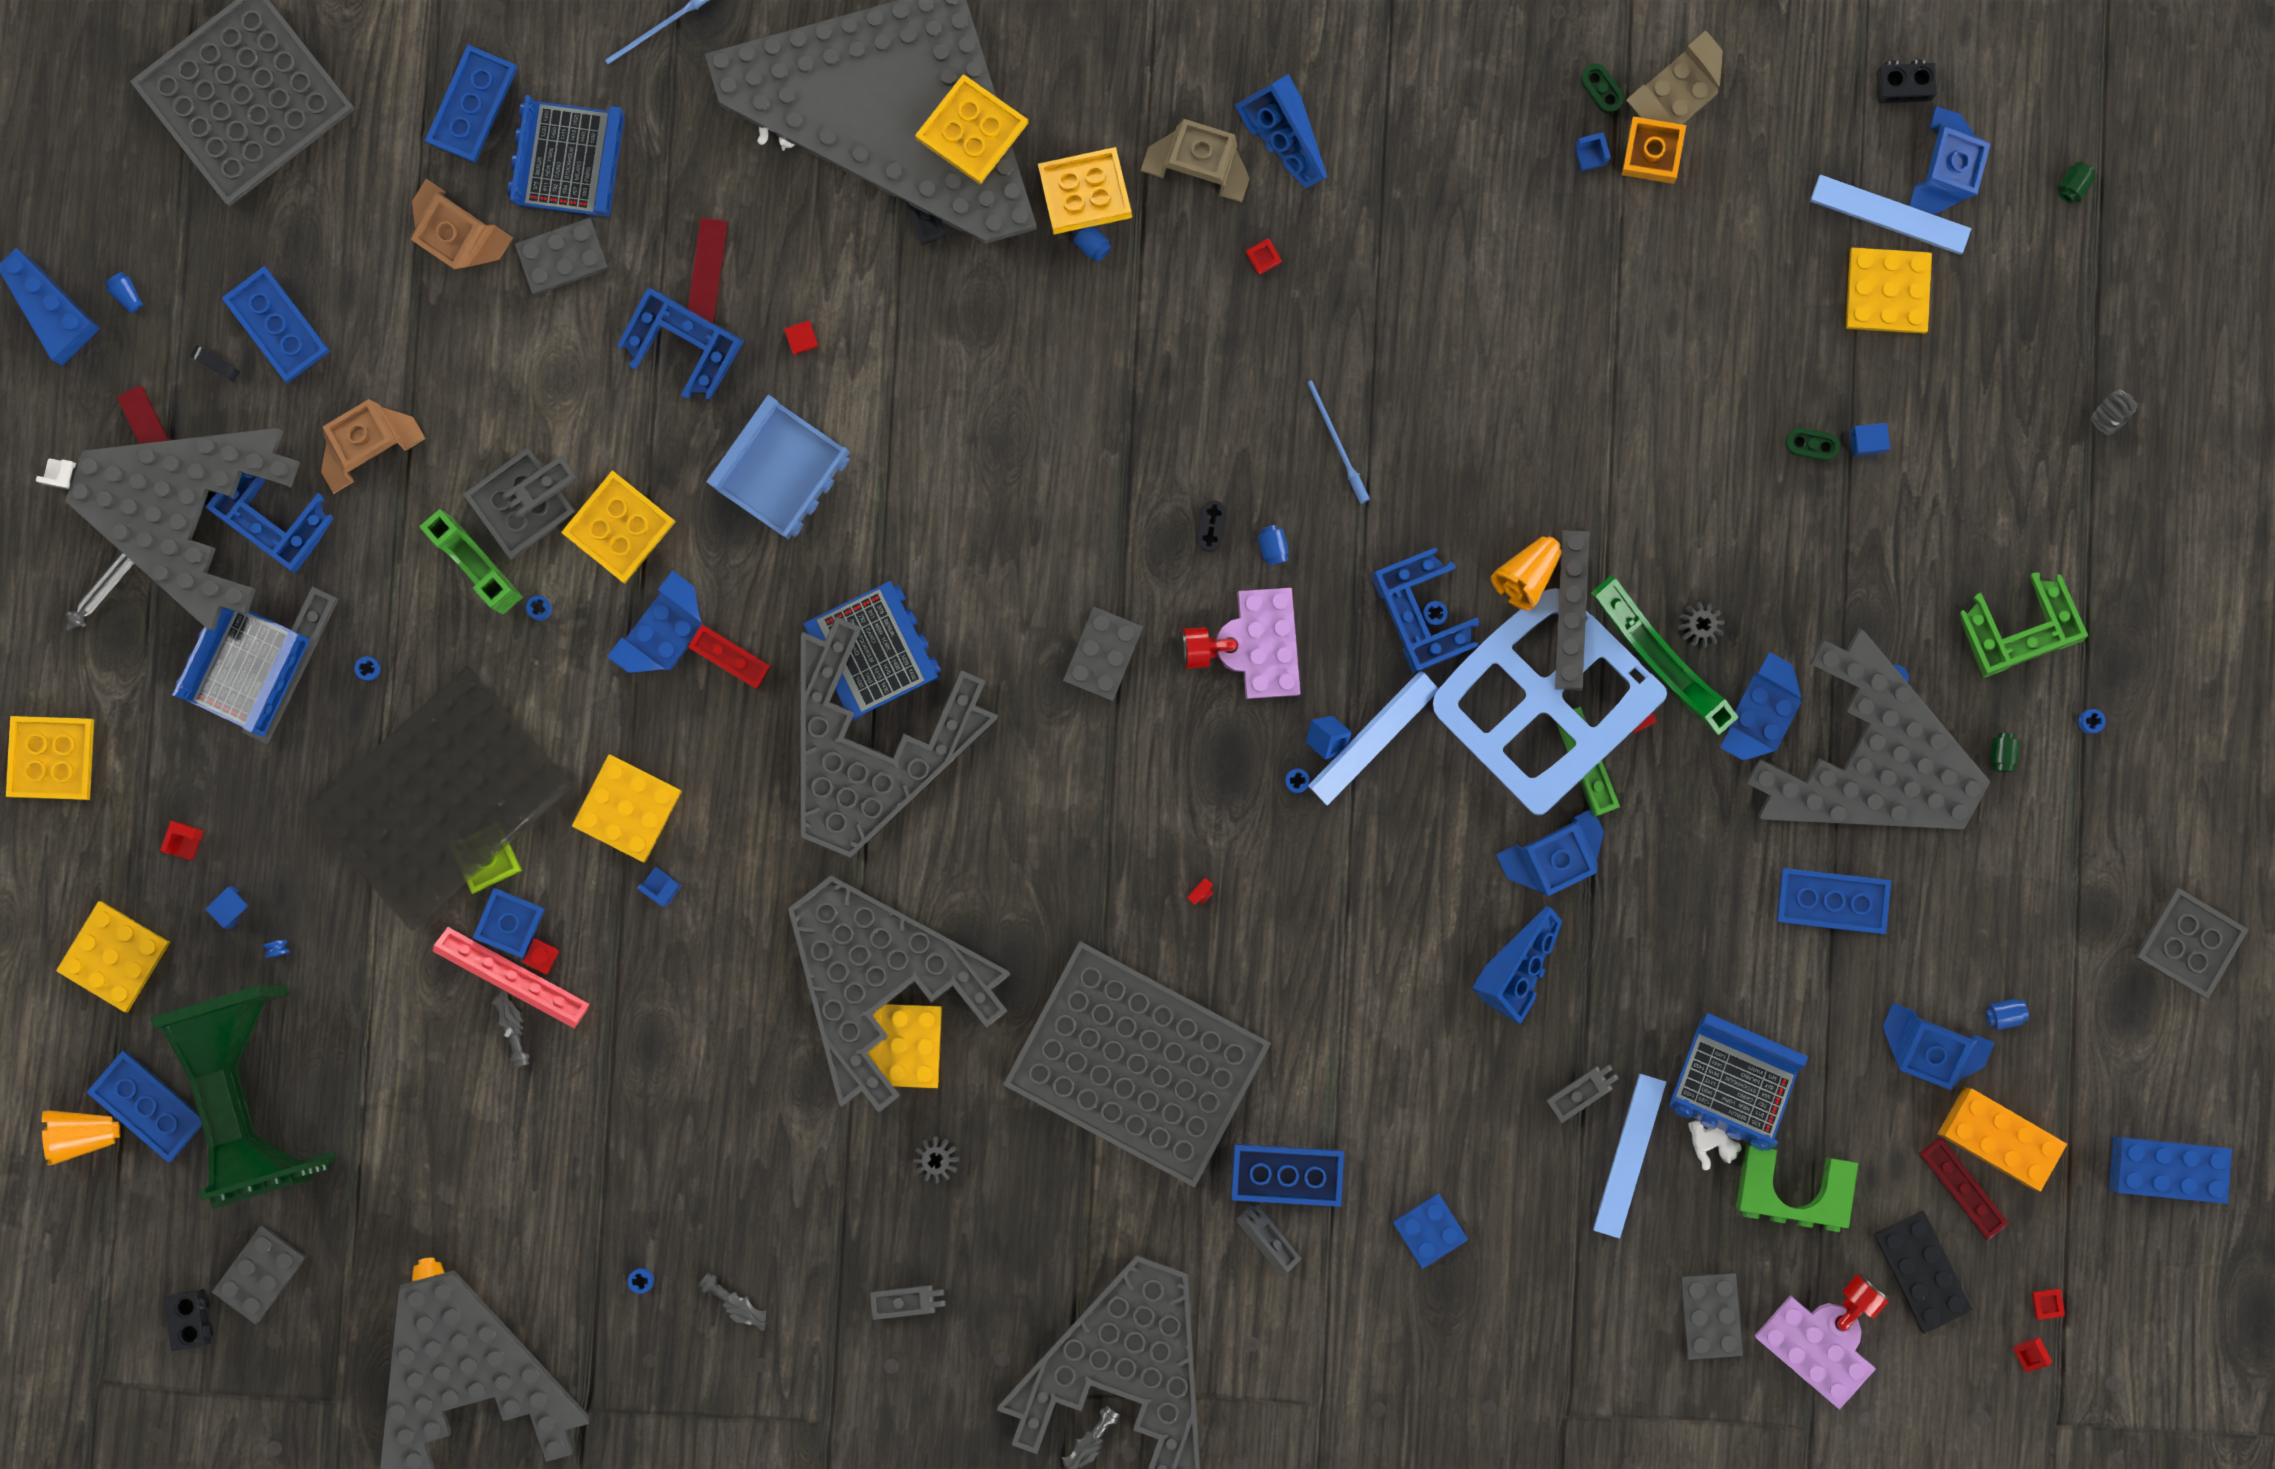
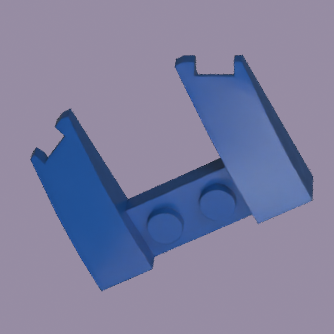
[617,287,745,399]
[206,473,333,574]
[1371,548,1479,674]

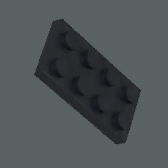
[1874,1211,1973,1334]

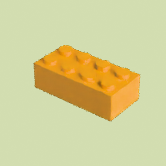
[1938,1087,2067,1192]

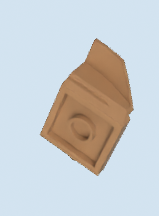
[411,179,513,269]
[321,399,426,494]

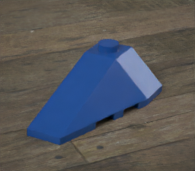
[1235,74,1327,188]
[1472,906,1562,1024]

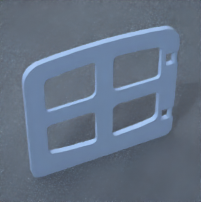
[1433,588,1667,815]

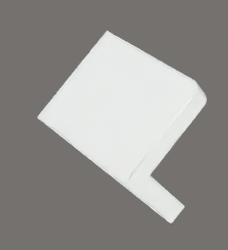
[36,459,78,490]

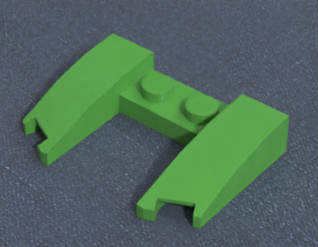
[1960,573,2088,678]

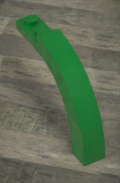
[1591,575,1739,735]

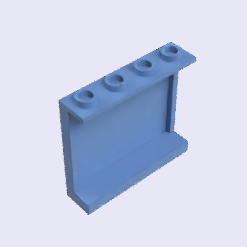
[707,394,850,540]

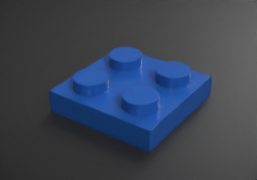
[473,888,545,958]
[1393,1193,1468,1269]

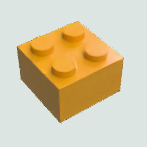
[1621,117,1686,184]

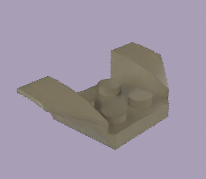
[1626,30,1723,125]
[1141,119,1250,203]

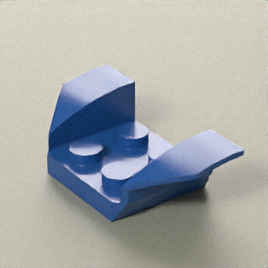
[1909,106,1990,215]
[607,570,703,673]
[1720,652,1801,760]
[1496,809,1604,896]
[1883,1003,1995,1090]

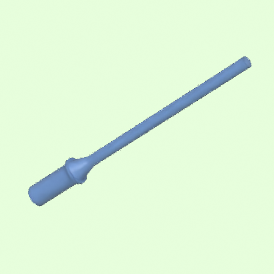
[605,0,709,64]
[1307,380,1370,504]

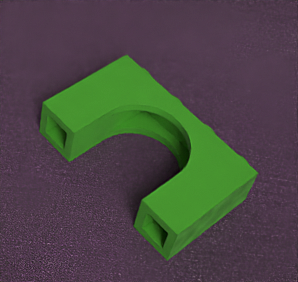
[419,509,523,614]
[1736,1144,1858,1232]

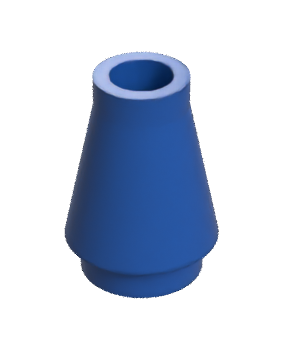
[105,272,143,313]

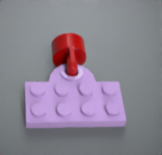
[1179,588,1300,699]
[1755,1273,1889,1410]

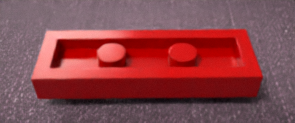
[688,625,771,690]

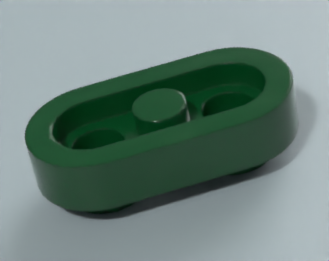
[1581,64,1624,114]
[1785,428,1840,461]

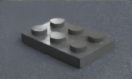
[515,218,609,295]
[1063,607,1143,702]
[212,1225,307,1324]
[1680,1272,1743,1360]

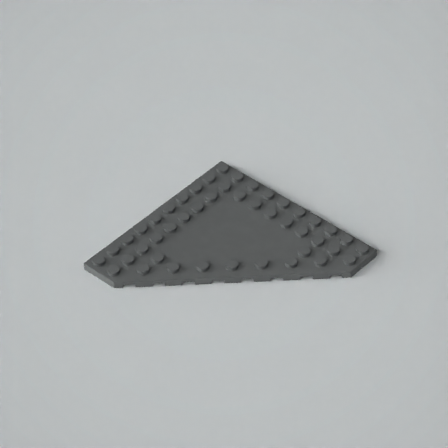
[705,0,1037,244]

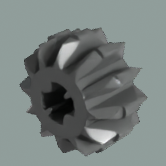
[2091,389,2138,435]
[1678,602,1725,648]
[913,1136,960,1183]

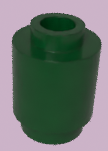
[2057,162,2095,203]
[1990,733,2020,772]

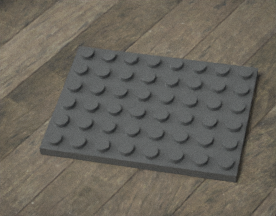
[1003,941,1271,1188]

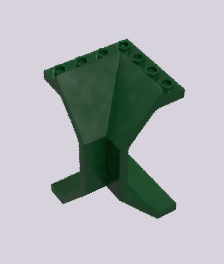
[150,985,336,1209]

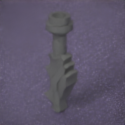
[491,990,530,1068]
[698,1273,768,1331]
[1062,1405,1120,1469]

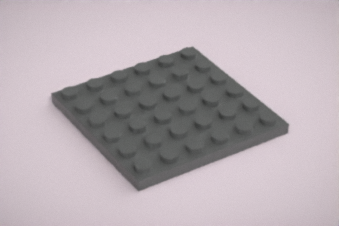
[130,0,355,207]

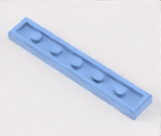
[1810,175,1972,255]
[1308,670,1439,805]
[1593,1073,1666,1238]

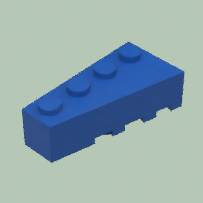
[0,248,100,366]

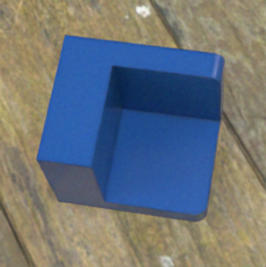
[1574,132,1611,172]
[1849,423,1890,457]
[1306,716,1352,759]
[637,868,682,907]
[206,886,248,929]

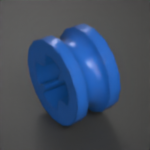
[526,595,552,621]
[1422,601,1448,626]
[354,656,381,681]
[2078,709,2106,734]
[1285,768,1310,793]
[262,939,290,958]
[628,1268,654,1294]

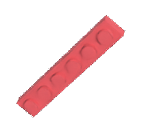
[433,927,589,1029]

